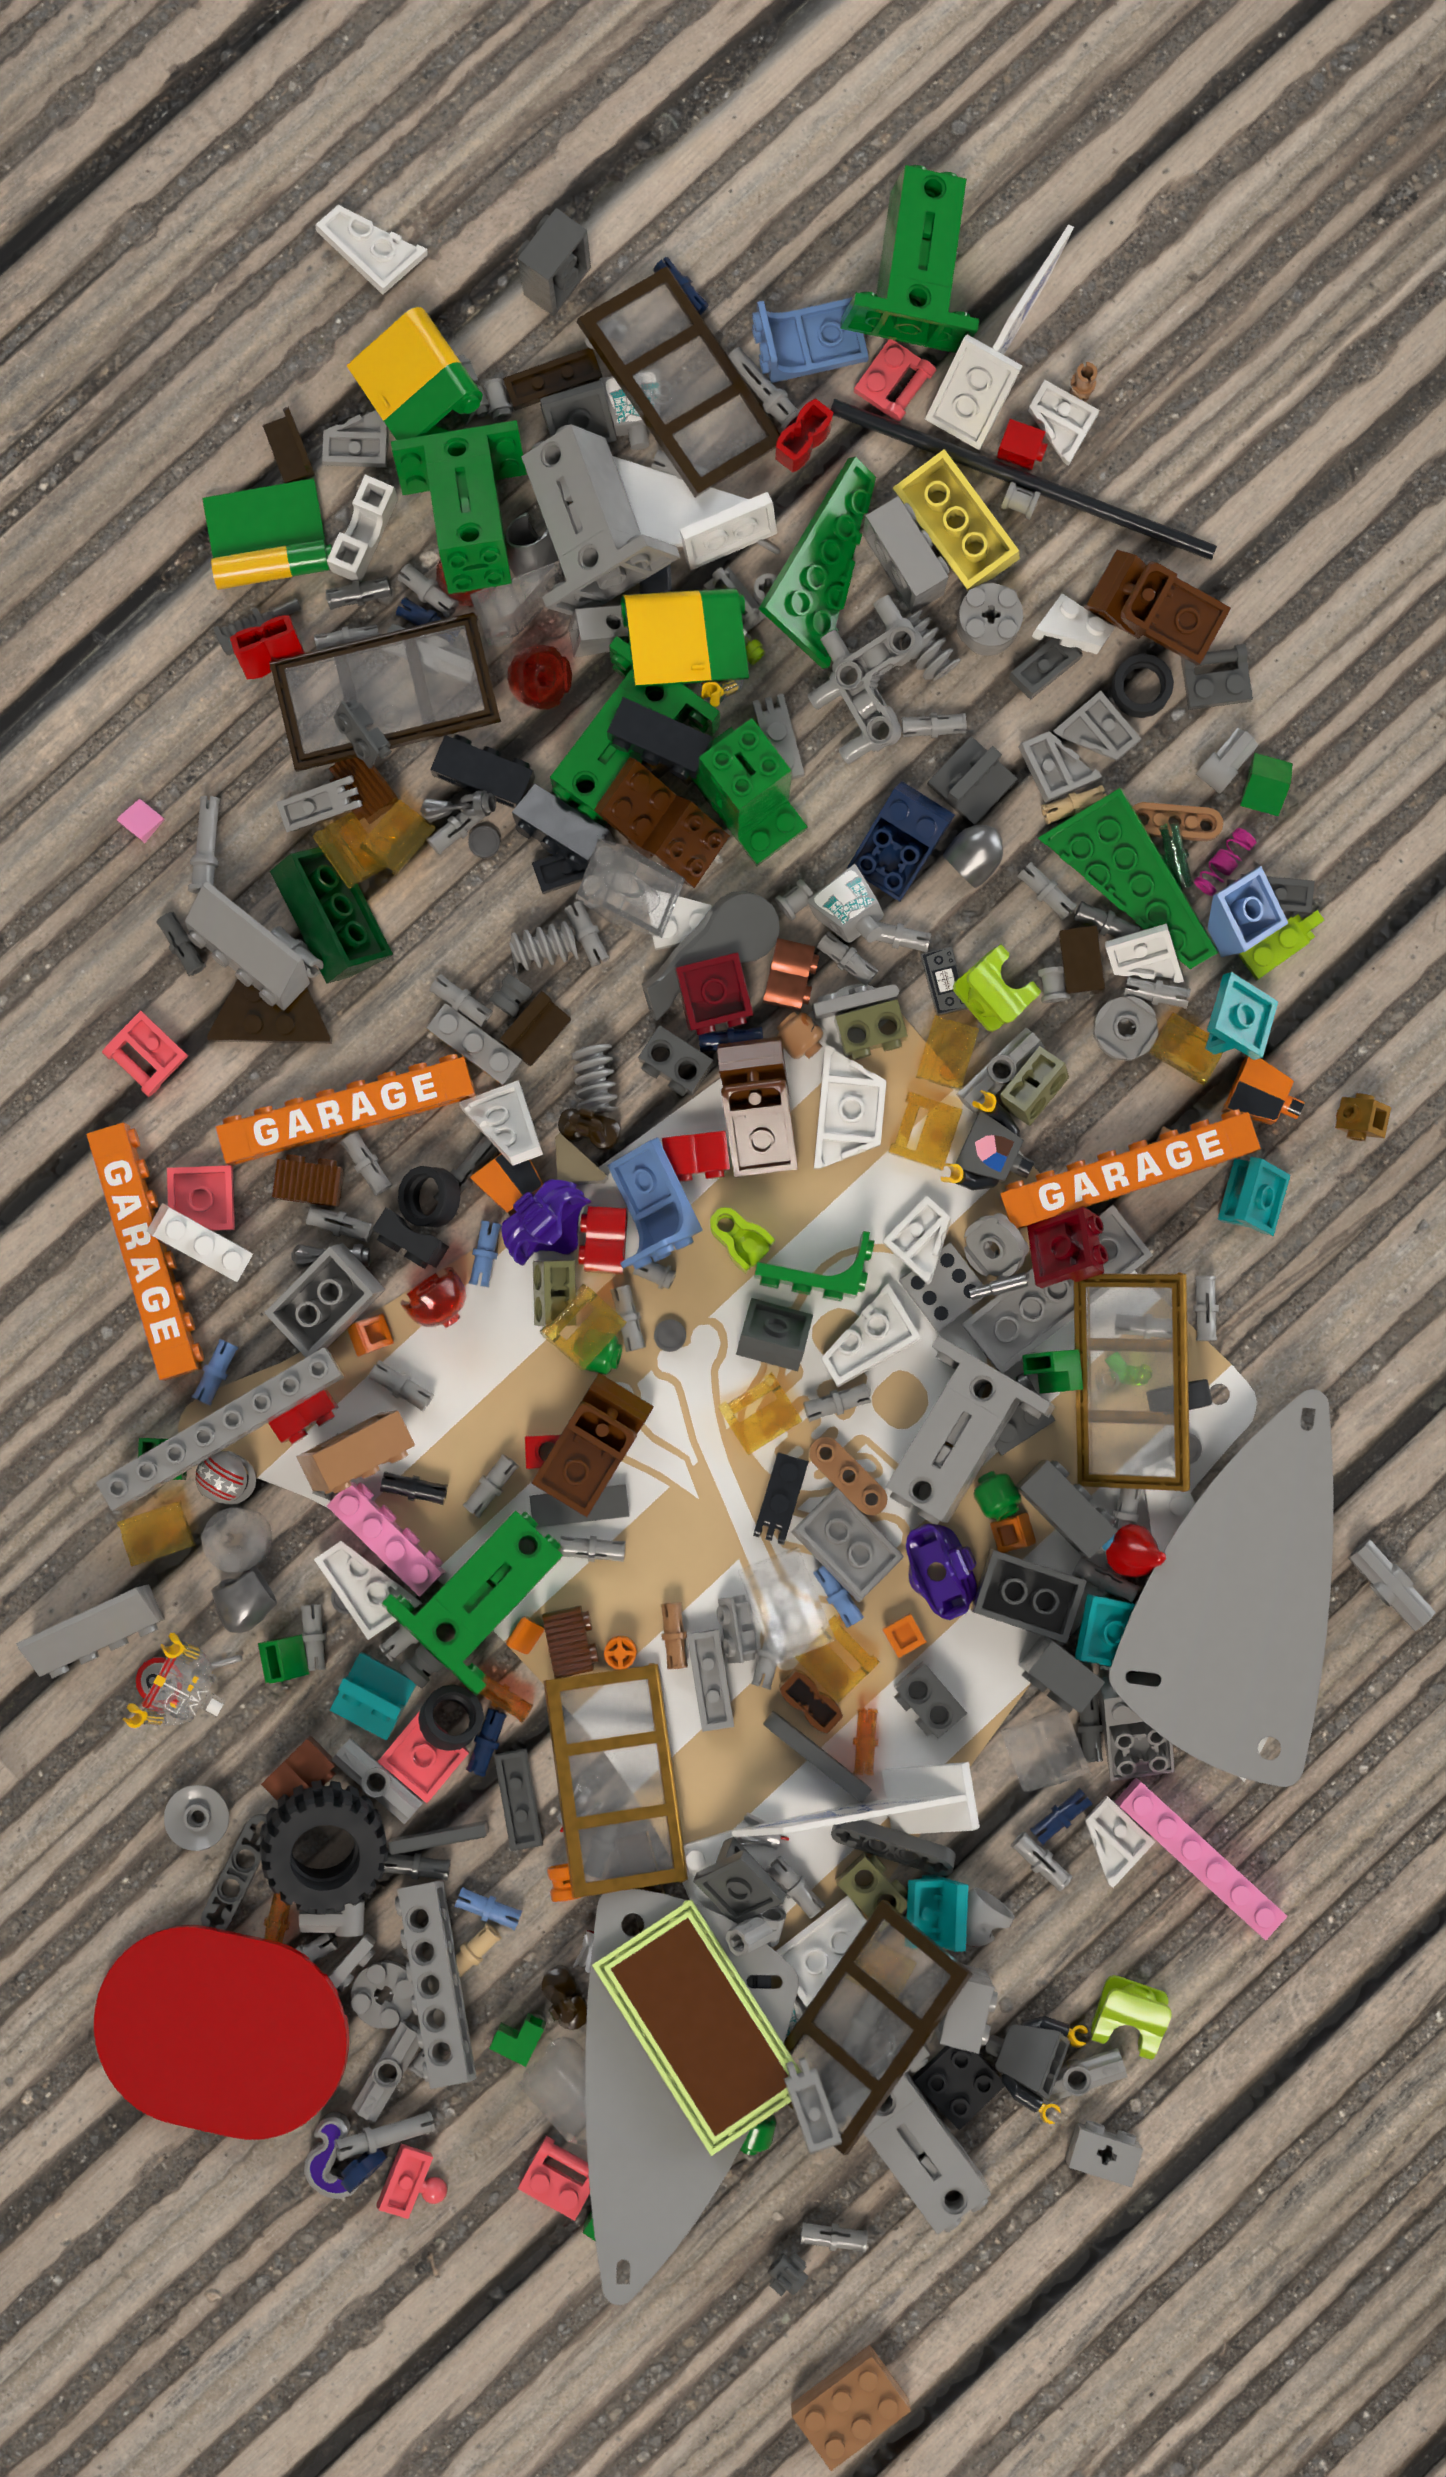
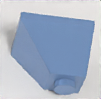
[1208,866,1288,957]

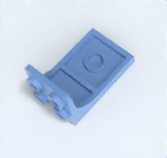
[752,297,869,383]
[607,1138,703,1270]

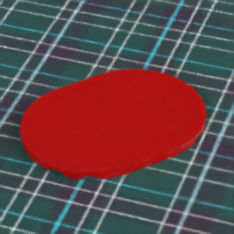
[94,1925,349,2140]

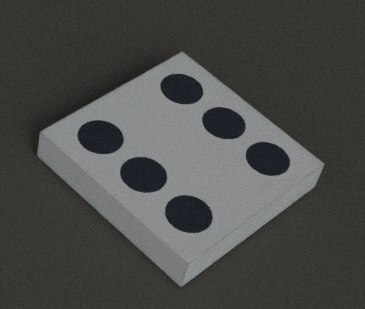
[899,1242,984,1332]

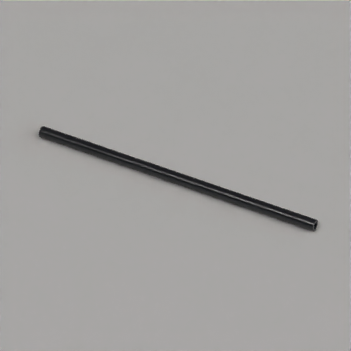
[830,399,1217,560]

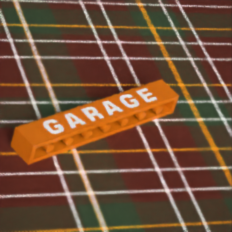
[215,1054,476,1166]
[1000,1109,1261,1229]
[86,1122,204,1381]

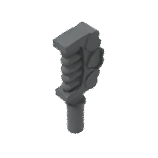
[213,598,302,656]

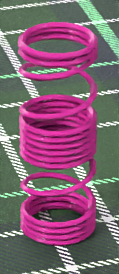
[1194,828,1256,896]

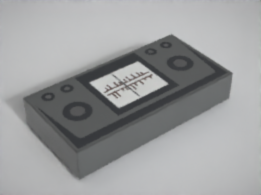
[920,946,968,1017]

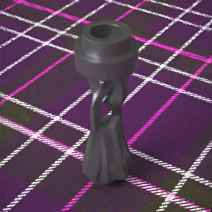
[420,790,496,823]
[291,1244,371,1268]

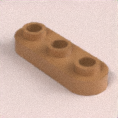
[1133,802,1223,842]
[809,1437,887,1515]

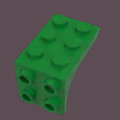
[754,1231,875,1302]

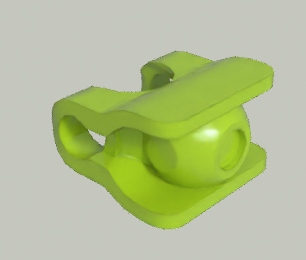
[953,944,1041,1032]
[710,1207,775,1274]
[1091,1975,1172,2060]

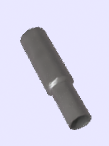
[969,1272,1029,1300]

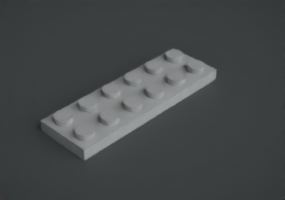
[961,1205,1153,1374]

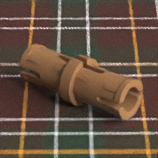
[1070,362,1098,402]
[661,1602,688,1669]

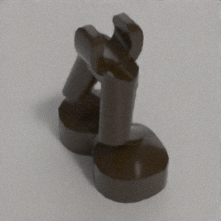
[558,1108,621,1150]
[541,1965,587,2030]

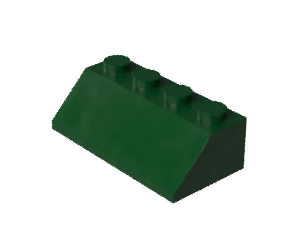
[270,842,393,984]

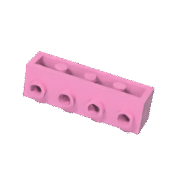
[327,1482,446,1597]

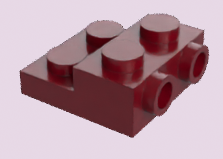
[675,952,753,1035]
[1027,1206,1108,1288]

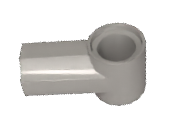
[1196,728,1258,794]
[299,1900,365,1937]
[726,1905,786,1956]

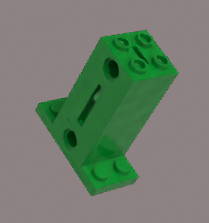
[840,165,979,353]
[391,420,527,594]
[550,636,720,827]
[692,718,808,866]
[382,1510,563,1696]

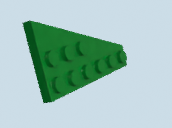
[758,456,876,669]
[1038,787,1218,969]

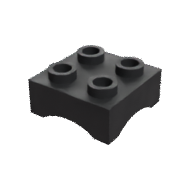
[372,1207,449,1269]
[912,2046,1005,2130]

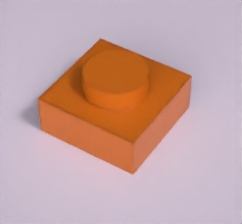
[882,1613,927,1658]

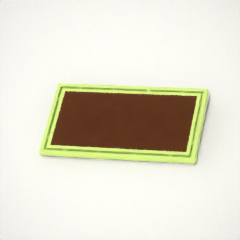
[592,1899,801,2156]

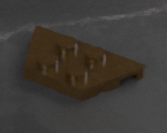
[207,979,332,1044]

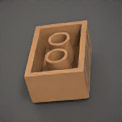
[296,1410,415,1494]
[791,2345,911,2471]

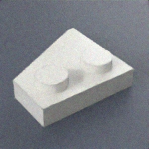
[1028,380,1100,466]
[1032,594,1115,654]
[1105,924,1184,983]
[1084,1795,1155,1888]

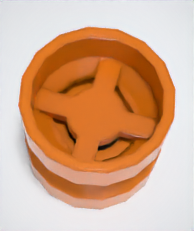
[547,1863,581,1902]

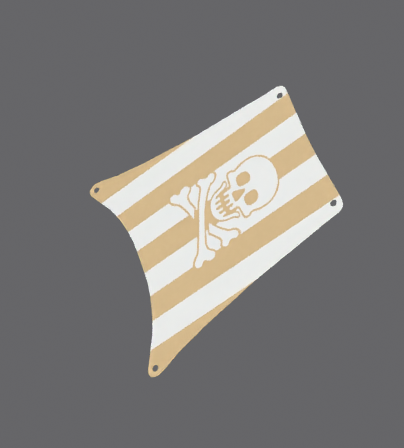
[178,984,1257,1996]

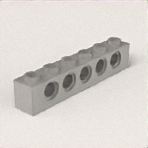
[395,1881,477,2089]

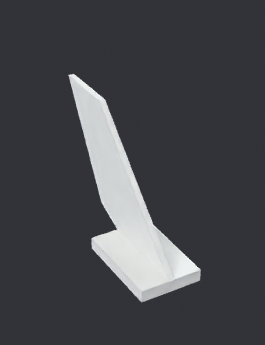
[612,456,777,570]

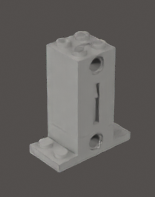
[521,424,681,616]
[886,1336,1055,1525]
[827,2039,991,2235]

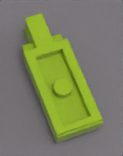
[1238,910,1325,981]

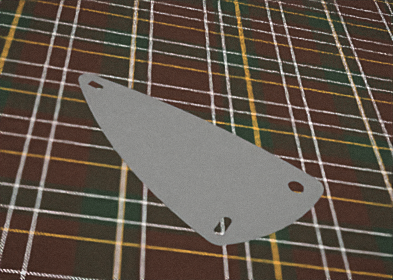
[1109,1389,1334,1787]
[585,1889,799,2305]

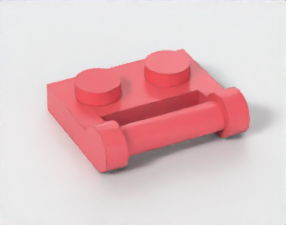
[854,339,936,422]
[102,1011,188,1097]
[518,2136,590,2221]

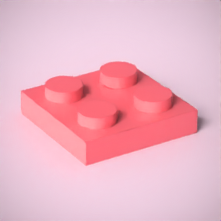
[167,1165,235,1231]
[378,1711,470,1803]

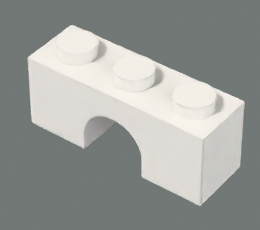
[327,475,398,582]
[147,1203,253,1282]

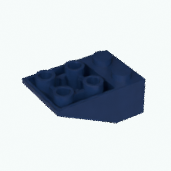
[847,781,955,902]

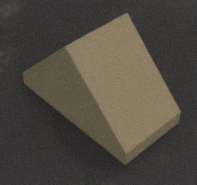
[555,1133,608,1185]

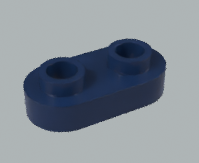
[341,2148,388,2193]

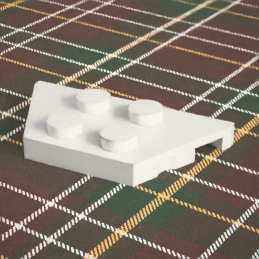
[814,1046,886,1169]

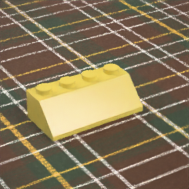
[893,449,1020,591]

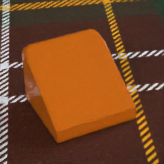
[347,1313,394,1357]
[990,1513,1036,1553]
[506,1616,544,1654]

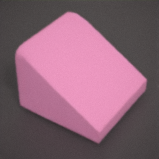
[117,799,165,843]

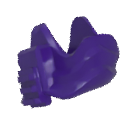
[501,1179,591,1266]
[906,1524,977,1620]

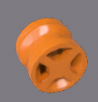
[604,1635,637,1670]

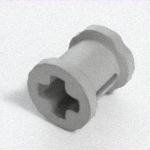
[1001,482,1041,520]
[753,573,777,606]
[775,879,814,921]
[1038,966,1070,1003]

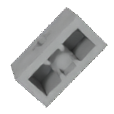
[1065,2120,1143,2188]

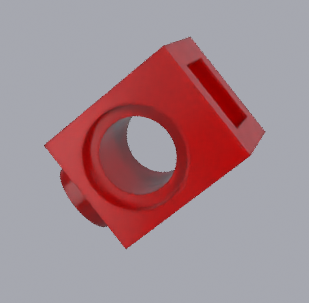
[997,419,1048,471]
[524,1435,560,1469]

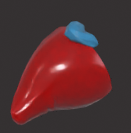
[1102,1524,1166,1577]

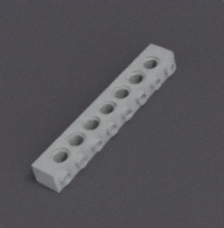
[96,1347,344,1512]

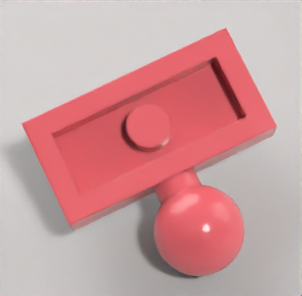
[376,2144,447,2219]

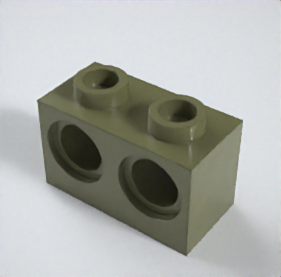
[834,999,908,1060]
[1000,1046,1069,1126]
[533,1260,576,1327]
[835,1852,908,1932]

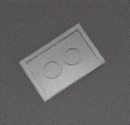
[791,1487,904,1602]

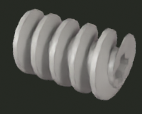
[900,610,961,681]
[510,921,579,973]
[572,1044,619,1113]

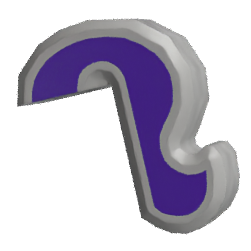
[304,2111,359,2199]

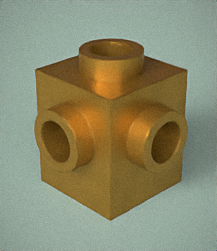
[1335,1093,1391,1141]

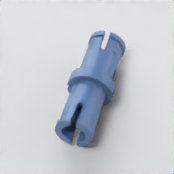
[469,1221,501,1287]
[192,1339,239,1406]
[813,1566,864,1628]
[454,1887,522,1931]

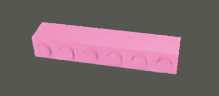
[1114,1778,1288,1941]

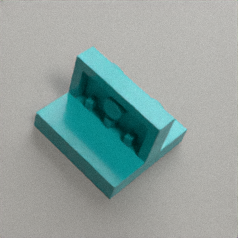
[1205,972,1278,1060]
[1218,1157,1291,1236]
[1075,1594,1138,1672]
[330,1652,417,1741]
[905,1875,969,1952]

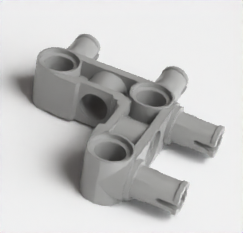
[807,595,923,764]

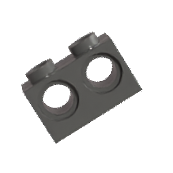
[638,1025,714,1096]
[894,1661,967,1739]

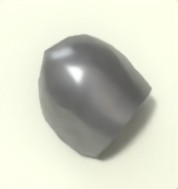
[505,513,559,585]
[943,825,1003,888]
[211,1567,277,1633]

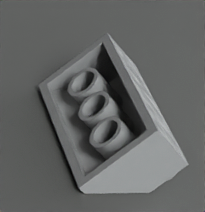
[185,881,310,1010]
[16,1584,165,1678]

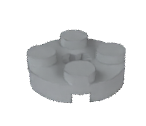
[1093,996,1158,1061]
[964,1213,1029,1279]
[351,1960,415,2029]

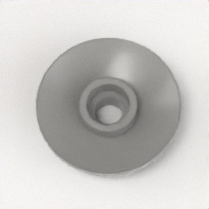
[164,1785,229,1851]

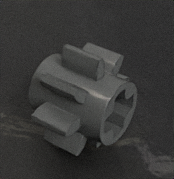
[767,2252,808,2296]

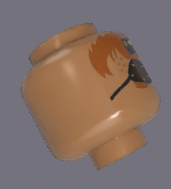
[776,1011,824,1059]

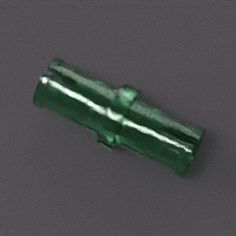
[1159,822,1194,889]

